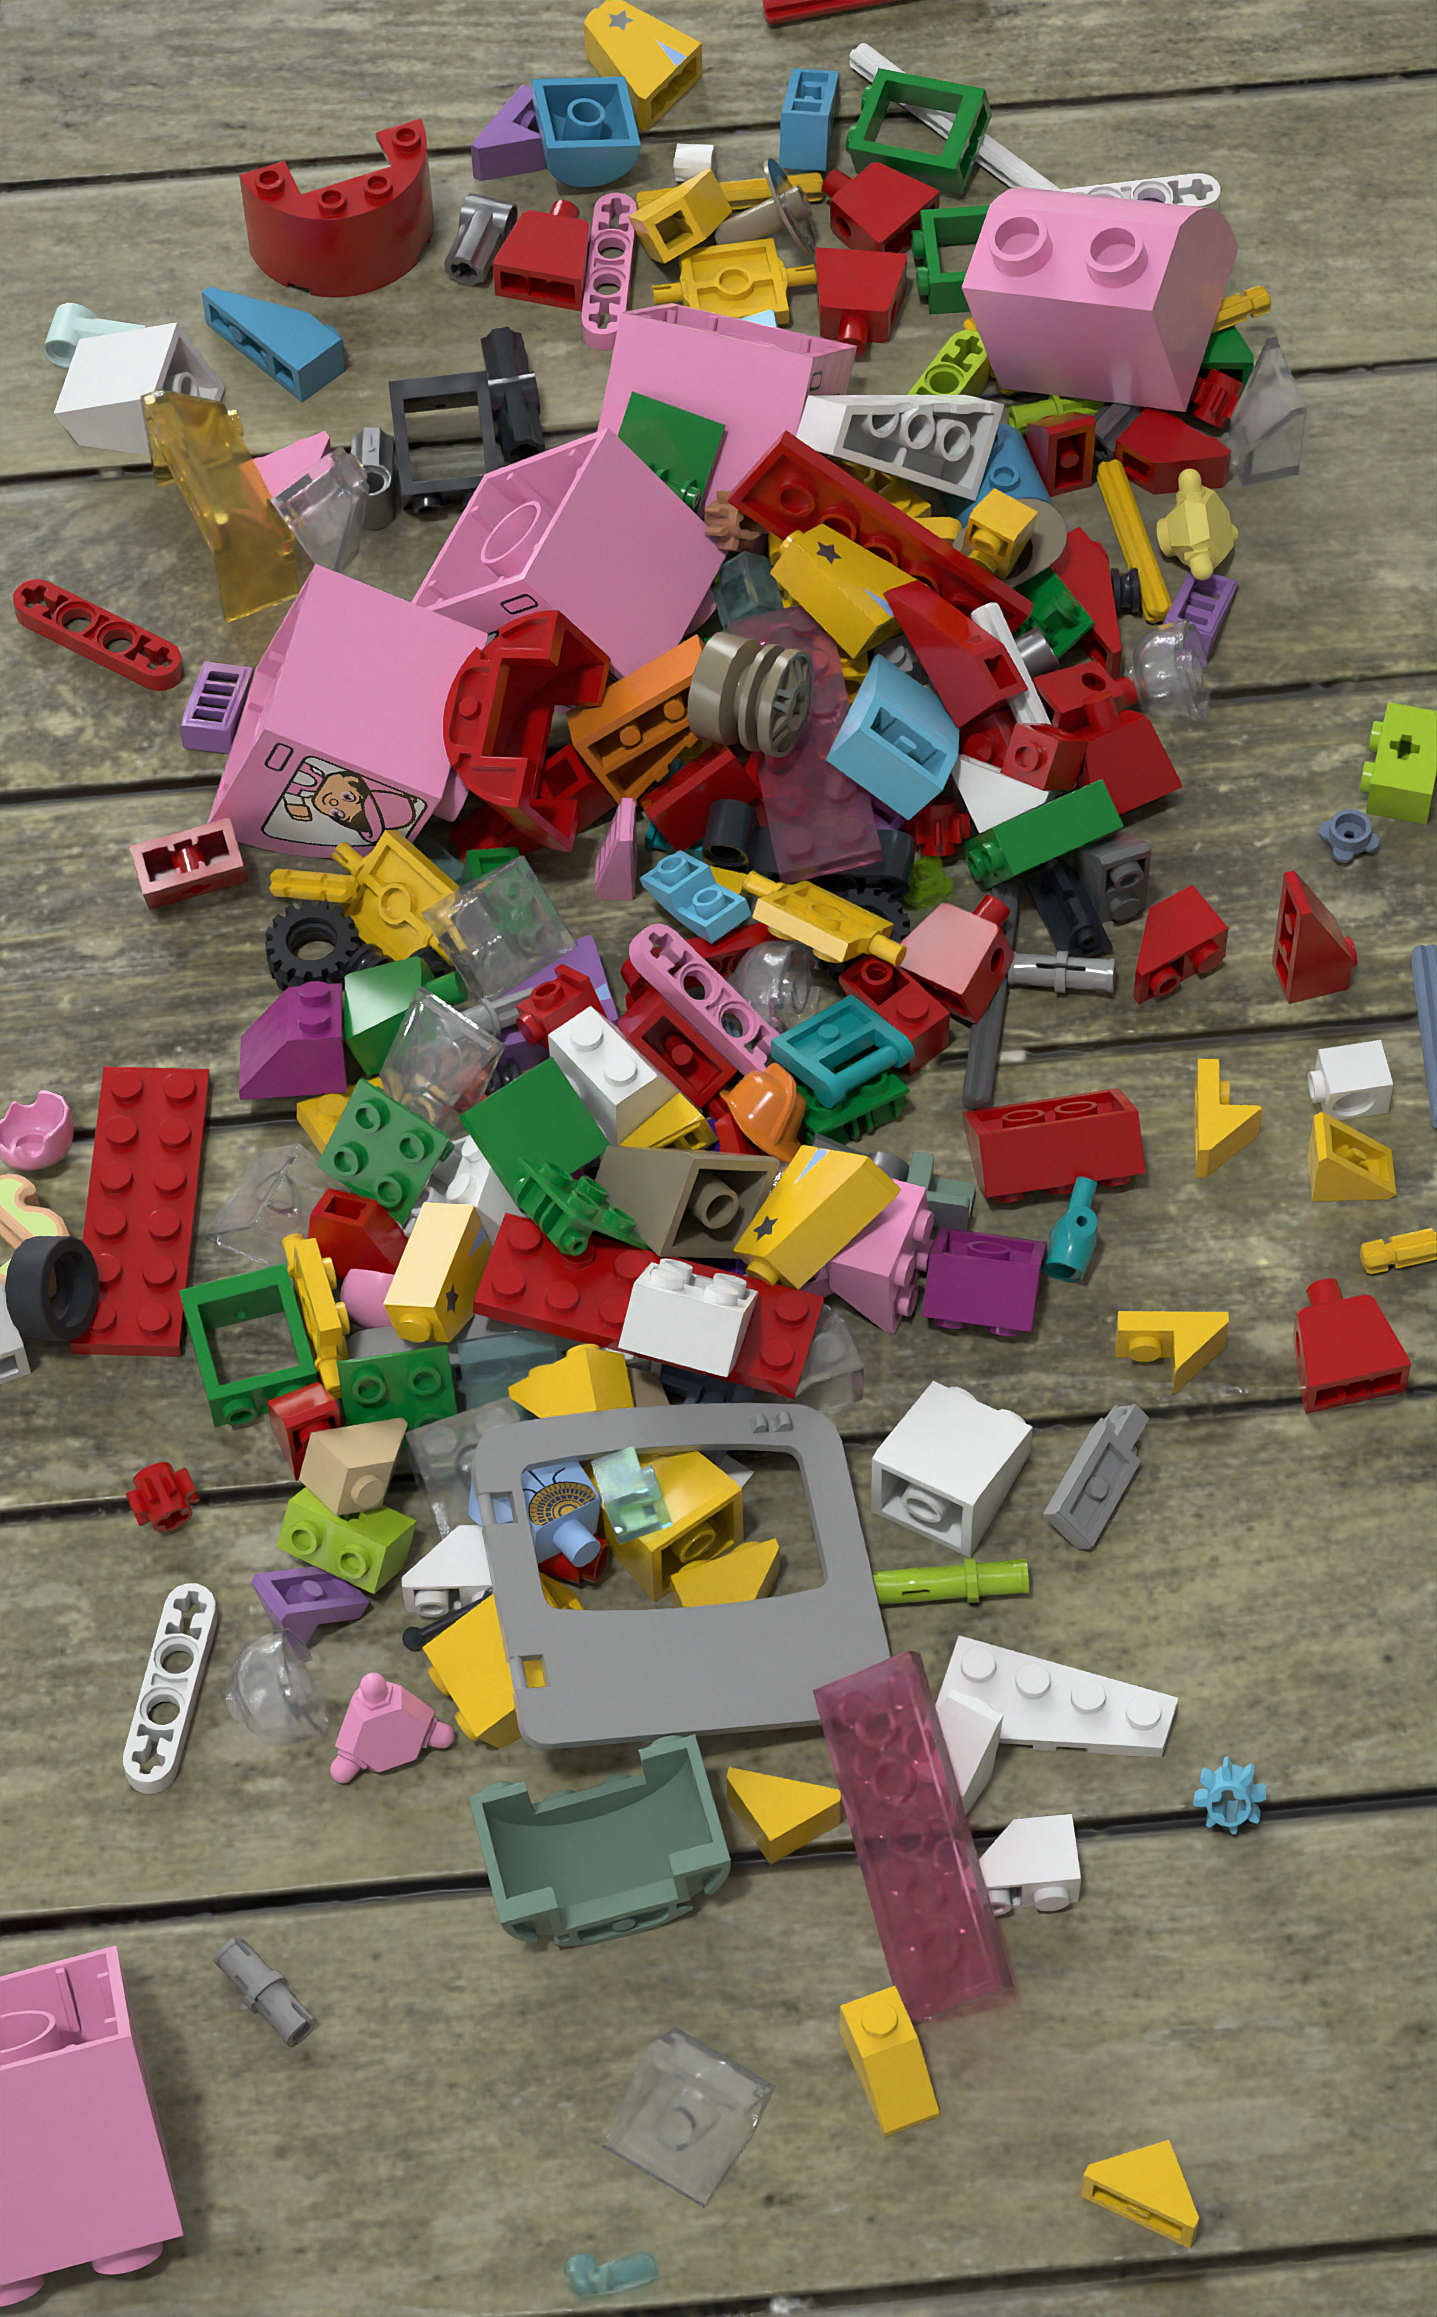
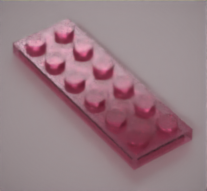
[727,605,884,884]
[812,1650,1014,2026]

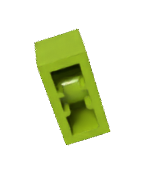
[1359,702,1437,825]
[276,1487,417,1594]

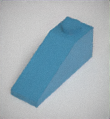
[779,68,839,174]
[201,286,345,402]

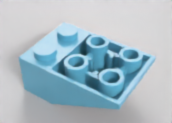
[826,654,960,820]

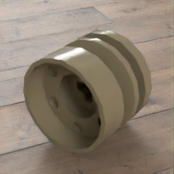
[688,632,814,758]

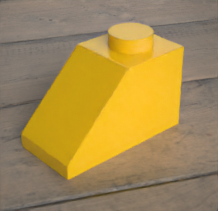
[840,1985,940,2138]

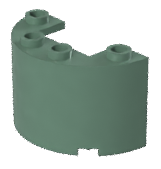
[468,1735,731,1946]

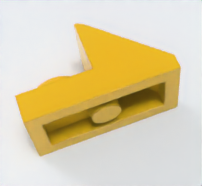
[1194,1059,1263,1178]
[1115,1311,1229,1394]

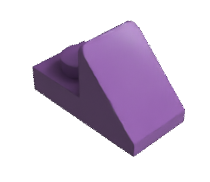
[471,84,546,181]
[251,1566,369,1654]

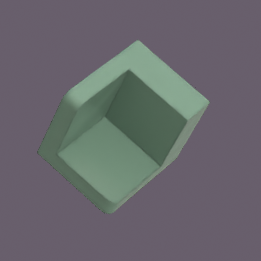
[907,1151,975,1231]

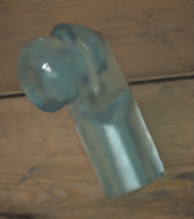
[563,2250,658,2297]

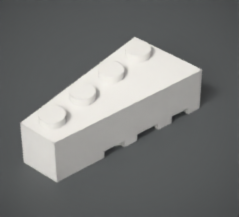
[796,395,1005,501]

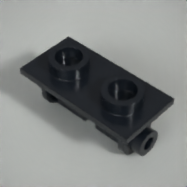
[1025,856,1113,958]

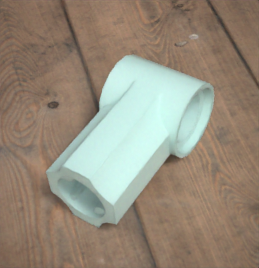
[43,303,145,368]

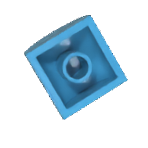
[531,77,641,187]
[938,424,1055,529]

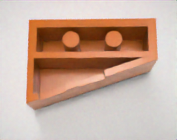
[566,634,705,807]

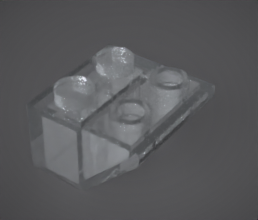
[422,855,579,1002]

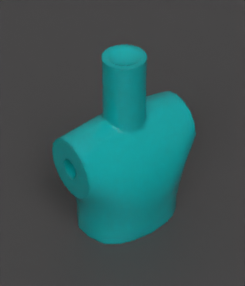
[1042,1177,1098,1283]

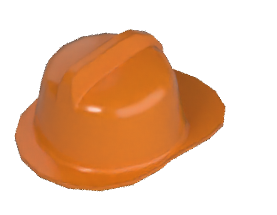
[719,1063,807,1164]

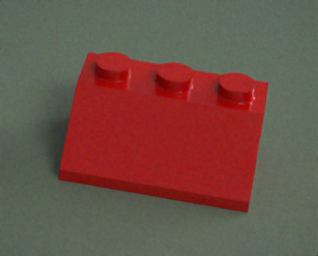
[962,1088,1145,1202]

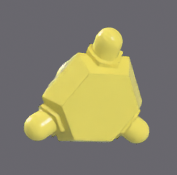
[1157,469,1239,581]

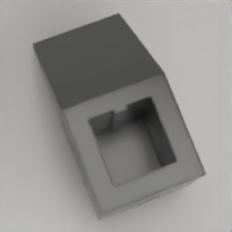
[1074,832,1151,923]

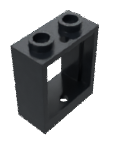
[388,371,499,514]

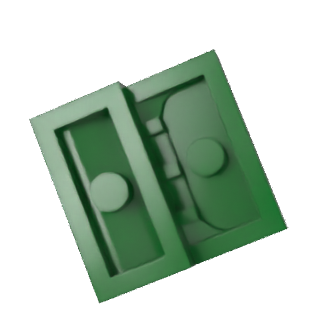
[458,1056,611,1208]

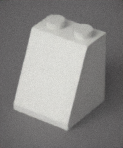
[54,322,225,462]
[548,1006,703,1146]
[871,1381,1033,1558]

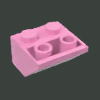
[827,1178,934,1334]

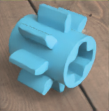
[1193,1757,1267,1834]

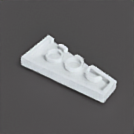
[925,1636,1178,1757]

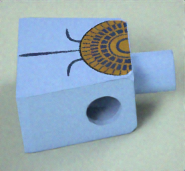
[468,1461,601,1567]

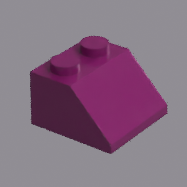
[239,981,347,1100]
[922,1227,1047,1336]

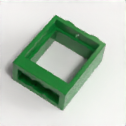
[846,68,992,195]
[911,205,990,315]
[965,779,1124,890]
[179,1263,318,1427]

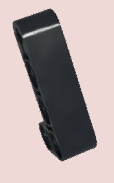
[702,799,917,898]

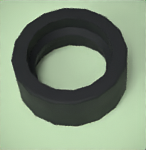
[5,1236,100,1341]

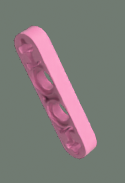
[581,192,637,350]
[629,923,793,1076]

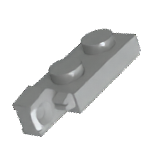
[1043,1404,1149,1549]

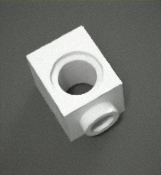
[1308,1040,1393,1120]

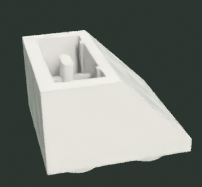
[404,1135,531,1248]
[618,1259,758,1377]

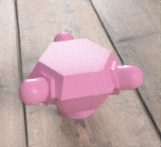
[330,1672,455,1783]

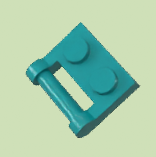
[771,994,915,1108]

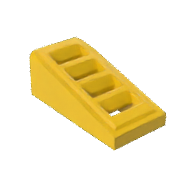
[599,1092,719,1165]

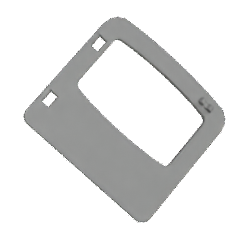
[471,1403,898,1750]

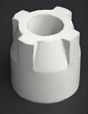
[673,143,717,182]

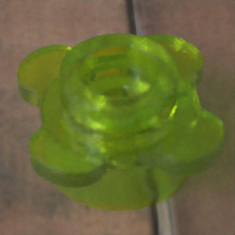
[904,855,953,907]

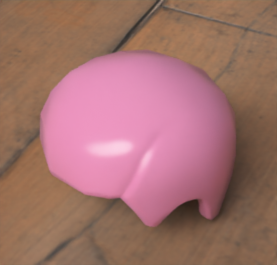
[0,1090,74,1171]
[340,1269,395,1330]

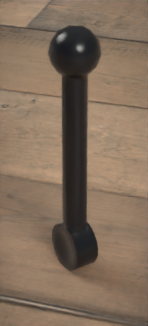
[402,1587,493,1650]

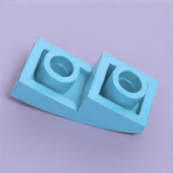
[640,850,752,944]

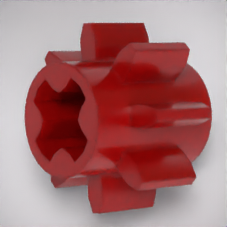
[1190,368,1250,429]
[905,796,970,856]
[126,1462,200,1532]

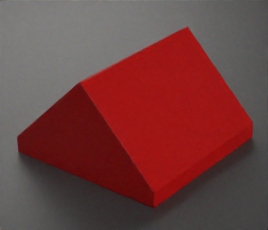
[639,743,762,852]

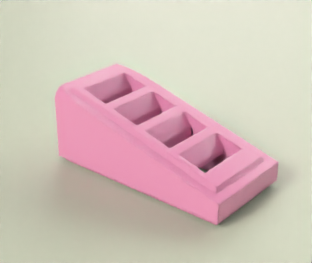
[594,798,638,901]

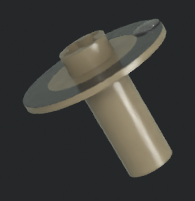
[713,158,816,257]

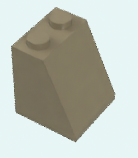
[595,1146,781,1259]

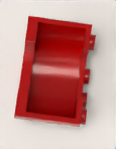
[239,118,434,298]
[443,610,611,853]

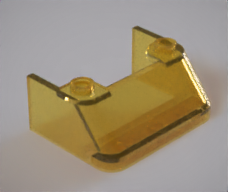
[140,389,299,623]

